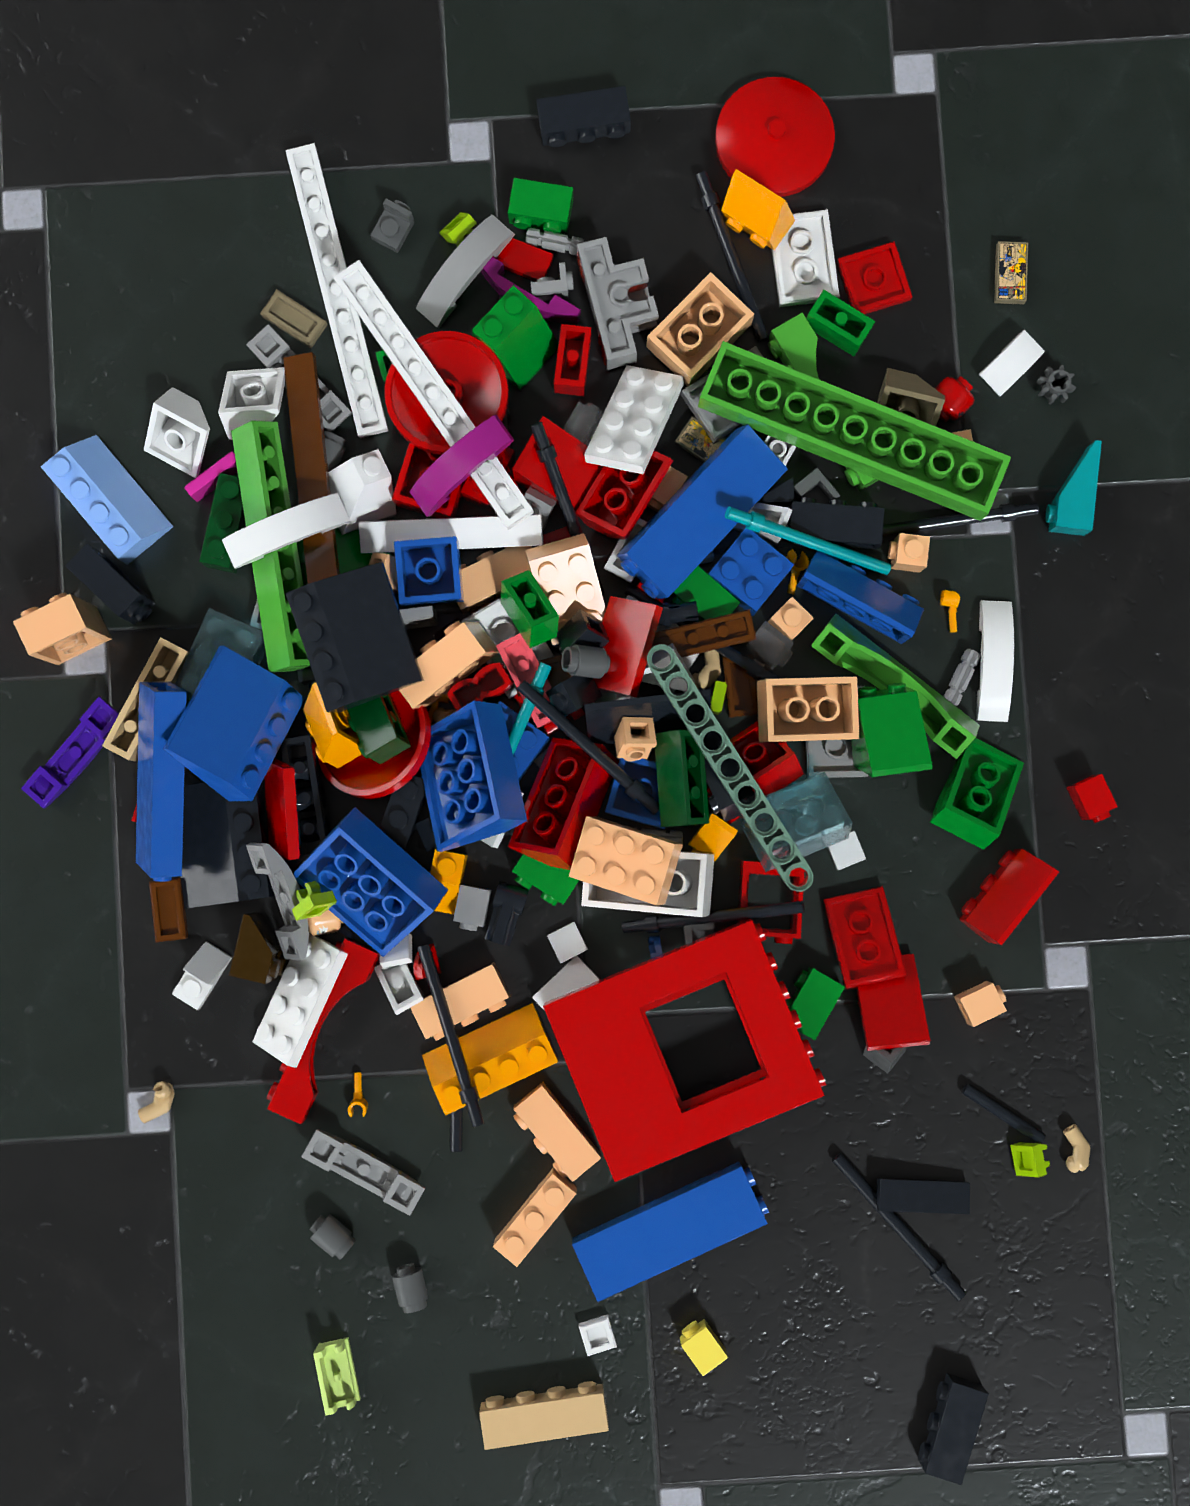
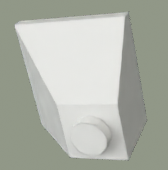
[218,367,286,440]
[144,387,210,478]
[328,449,397,535]

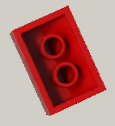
[575,451,673,540]
[707,721,804,824]
[959,848,1059,946]

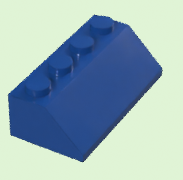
[797,551,924,644]

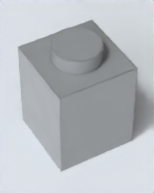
[453,884,492,931]

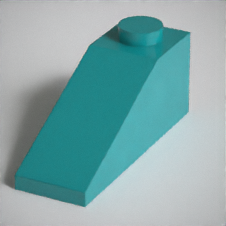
[1045,440,1102,536]

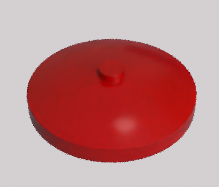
[715,77,835,197]
[385,331,509,455]
[317,690,431,799]

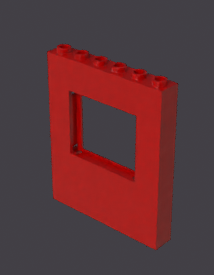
[543,919,826,1182]

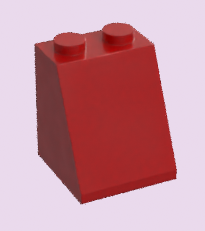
[512,416,603,517]

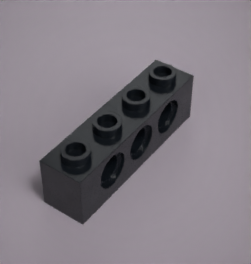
[280,735,331,862]

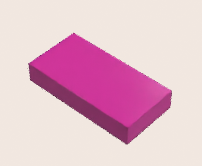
[184,451,237,502]

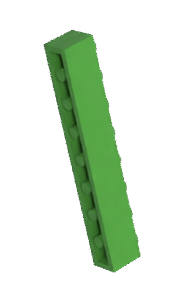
[231,420,310,673]

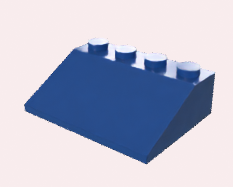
[163,646,305,801]
[420,700,527,852]
[293,807,448,957]

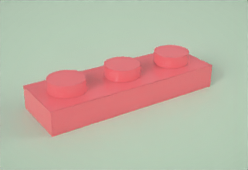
[496,633,552,728]

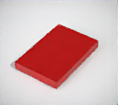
[593,596,663,698]
[264,758,300,860]
[823,886,907,990]
[856,954,930,1051]

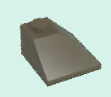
[877,368,945,426]

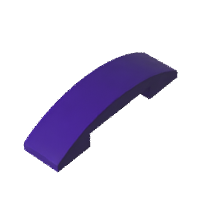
[21,696,119,809]

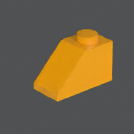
[688,813,738,862]
[430,849,468,914]

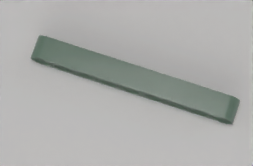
[647,644,814,892]

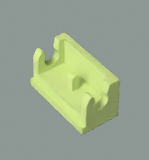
[313,1337,361,1416]

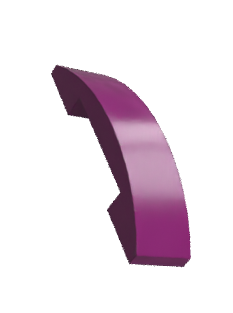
[481,257,581,324]
[410,415,514,517]

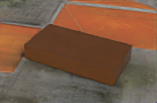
[722,654,758,718]
[149,878,188,942]

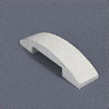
[222,493,350,569]
[976,600,1014,722]

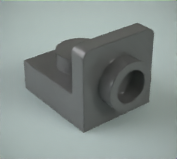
[370,199,415,253]

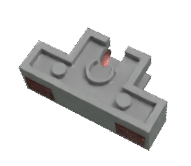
[576,237,659,370]

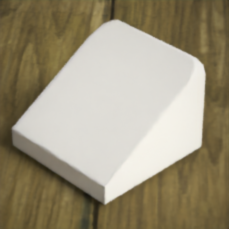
[547,922,588,964]

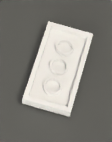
[584,365,684,474]
[252,932,348,1068]

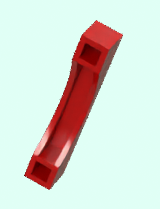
[266,937,380,1124]

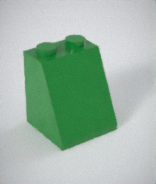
[472,285,559,391]
[851,683,932,777]

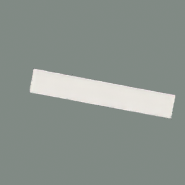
[359,514,543,553]

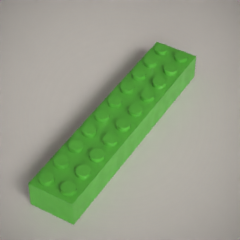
[698,341,1011,521]

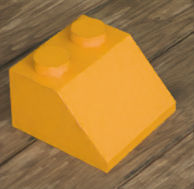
[721,169,795,251]
[303,683,362,768]

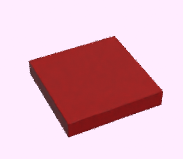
[836,241,913,314]

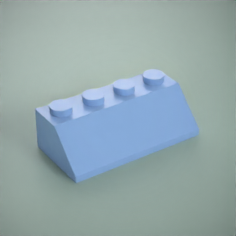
[41,435,174,565]

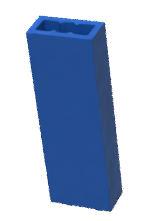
[616,424,788,599]
[136,682,186,882]
[572,1161,769,1302]

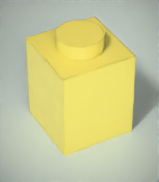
[679,1319,728,1376]

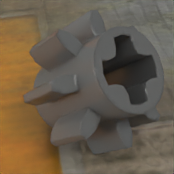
[1036,365,1076,405]

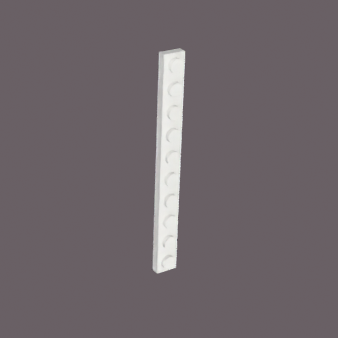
[286,143,389,438]
[334,260,534,530]

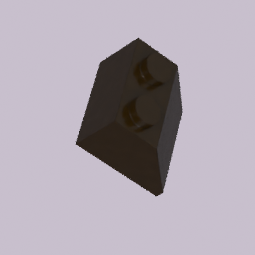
[229,912,286,984]

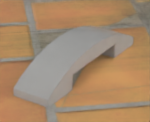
[416,214,515,328]
[246,324,352,432]
[246,843,309,961]
[301,1129,425,1216]

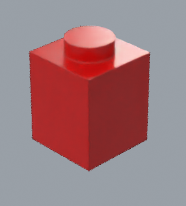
[1066,774,1118,823]

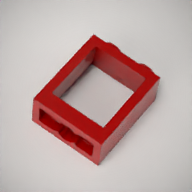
[737,861,805,944]

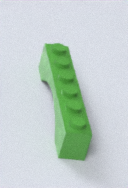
[768,312,879,491]
[811,614,980,759]

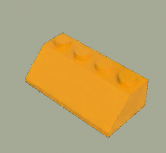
[422,1003,559,1115]

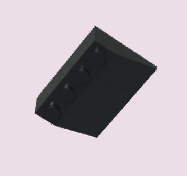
[286,562,424,713]
[584,689,711,751]
[180,782,275,909]

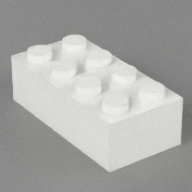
[581,851,715,917]

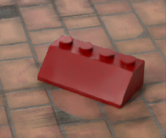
[508,737,619,870]

